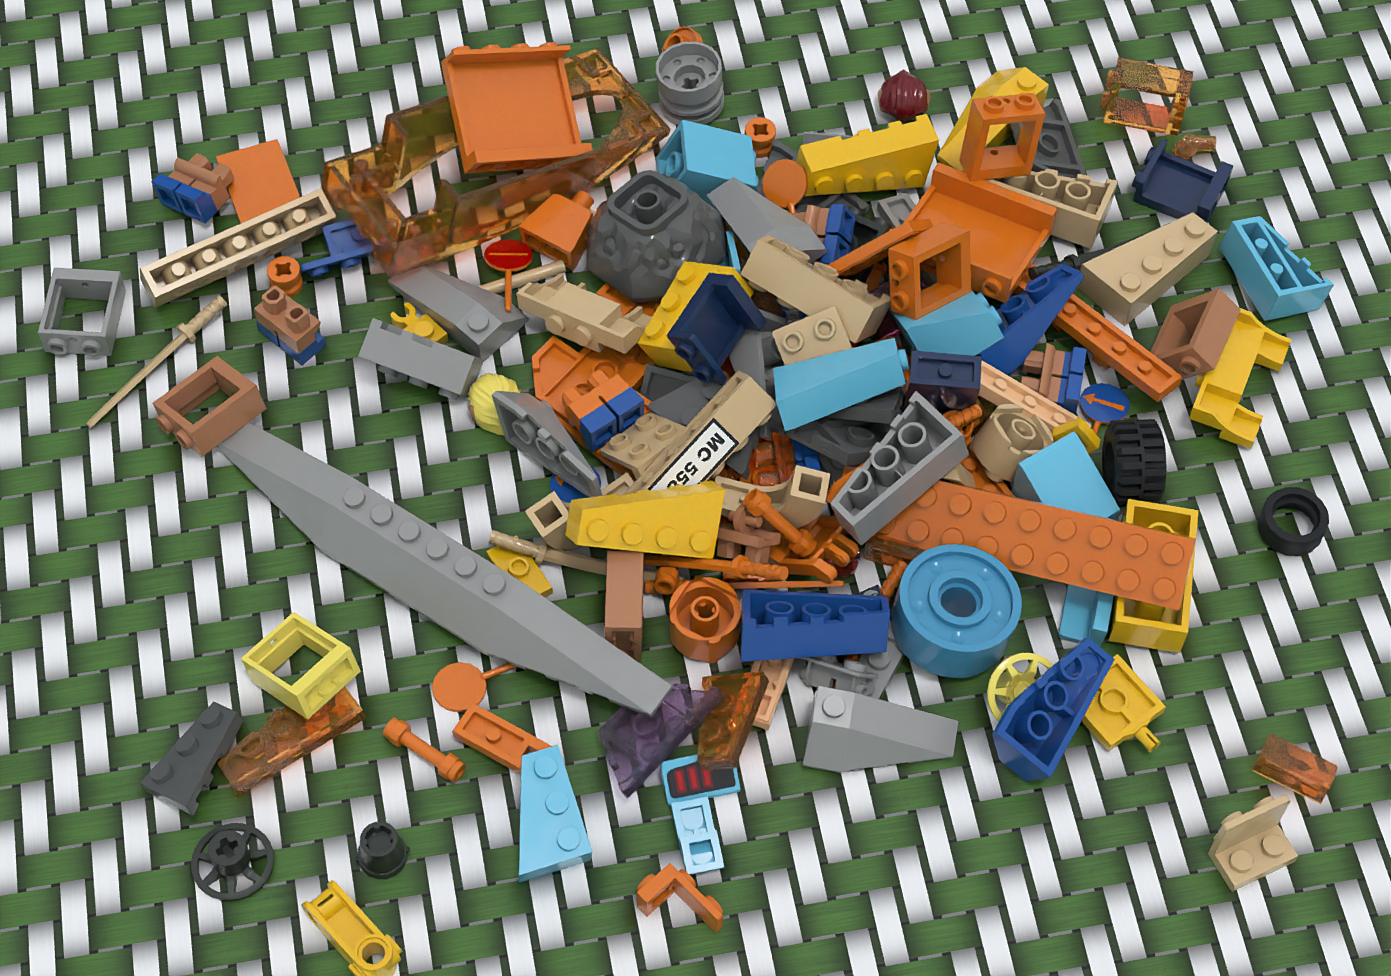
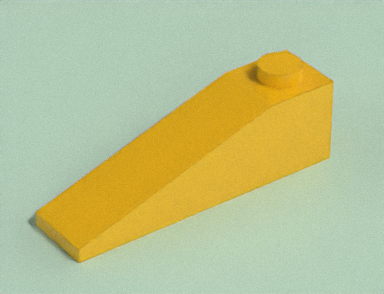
[937,67,1049,172]

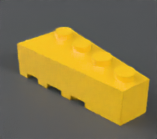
[796,114,939,196]
[565,481,725,559]

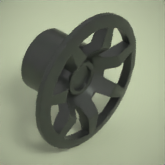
[191,823,274,901]

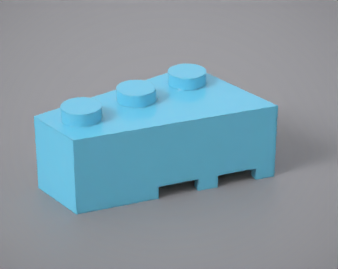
[1219,216,1334,321]
[518,745,592,883]

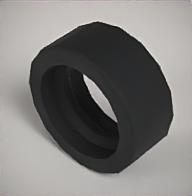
[1258,487,1329,556]

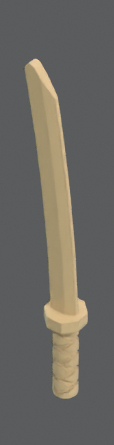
[86,295,227,428]
[489,530,685,583]

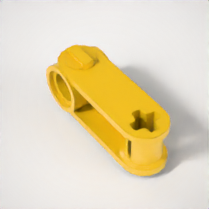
[301,880,402,976]

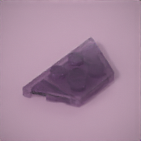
[597,683,724,799]

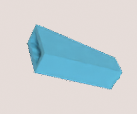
[773,338,910,431]

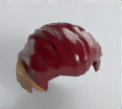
[877,69,930,122]

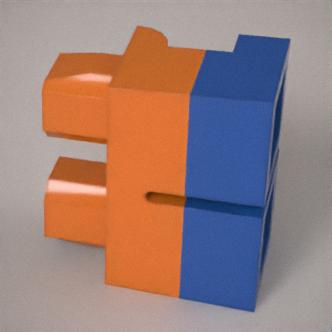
[562,369,644,452]

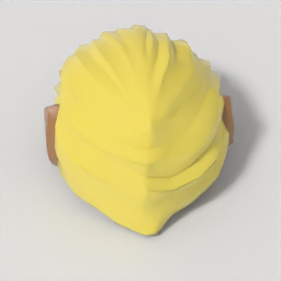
[467,373,522,436]

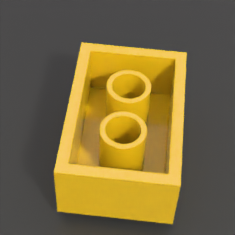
[637,261,754,372]

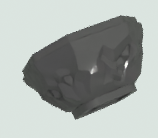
[587,170,726,303]

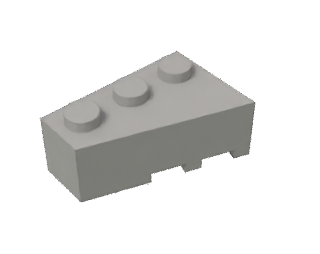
[358,318,484,400]

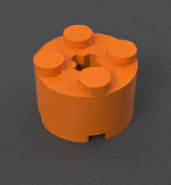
[669,577,741,663]

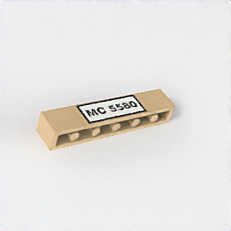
[623,370,777,553]

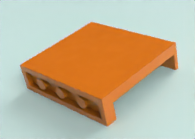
[441,42,594,174]
[888,162,1058,303]

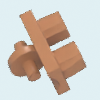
[717,504,781,564]

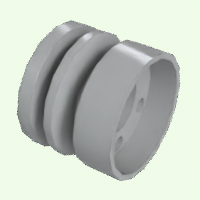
[656,41,724,125]

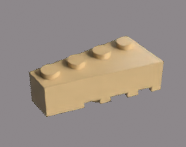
[986,169,1118,249]
[1077,212,1218,327]
[740,235,891,344]

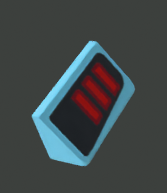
[660,748,741,807]

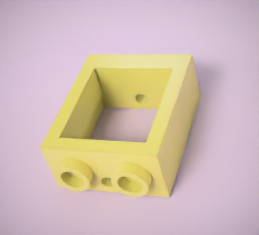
[241,612,361,719]

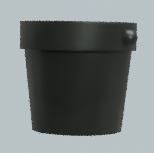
[355,821,410,879]

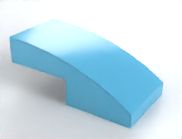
[670,796,724,875]

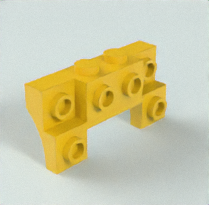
[1189,308,1292,449]

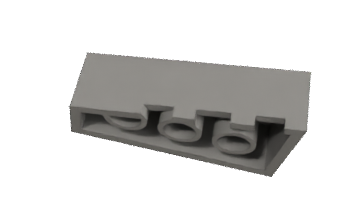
[830,391,969,545]

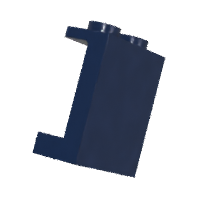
[1132,139,1233,223]
[666,273,767,384]
[901,351,982,415]

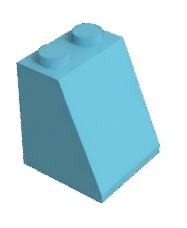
[656,119,759,207]
[888,290,1004,356]
[1011,431,1120,520]

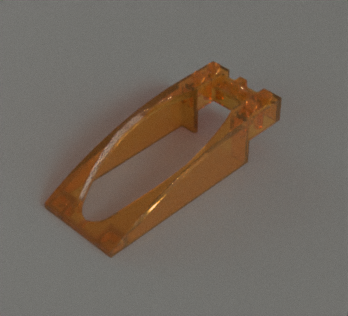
[321,48,670,277]

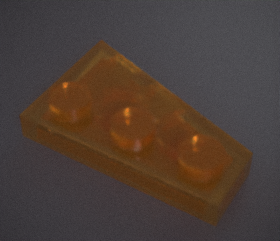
[697,671,769,770]

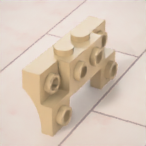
[516,273,652,354]

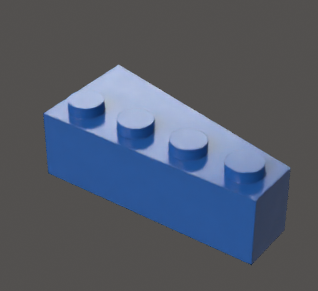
[741,589,890,662]

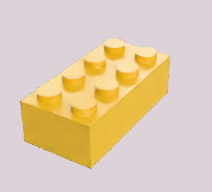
[1108,499,1199,653]

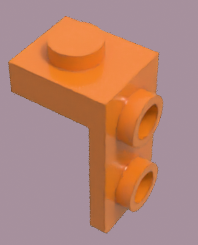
[636,863,723,933]

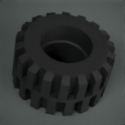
[1102,419,1167,507]

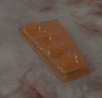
[217,686,366,796]

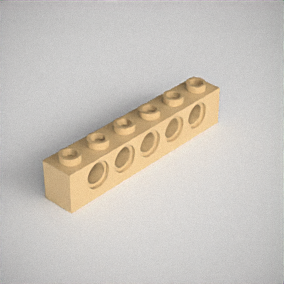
[140,188,336,308]

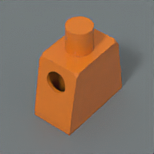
[519,190,594,271]

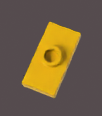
[486,535,553,597]

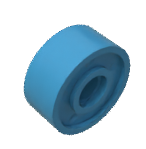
[890,544,1022,678]

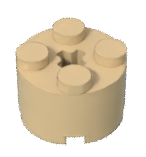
[970,404,1053,483]

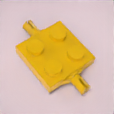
[1082,654,1166,753]

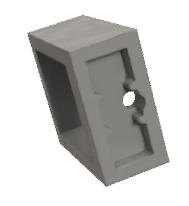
[38,267,126,357]

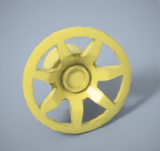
[987,653,1053,722]

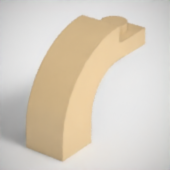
[714,465,830,531]
[525,473,634,550]

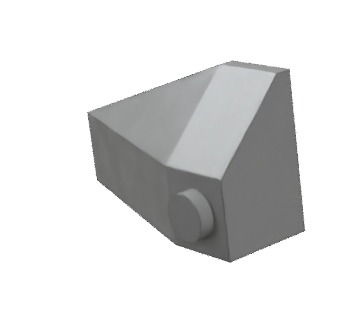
[707,177,828,264]
[388,260,529,361]
[728,309,794,445]
[492,391,603,497]
[802,686,958,773]

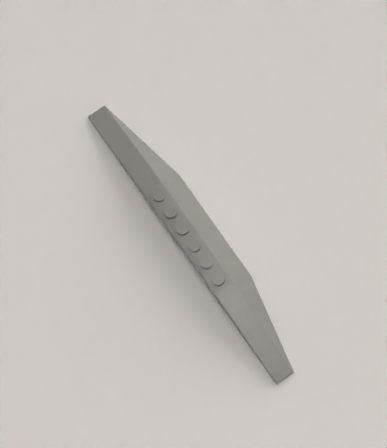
[216,422,673,717]

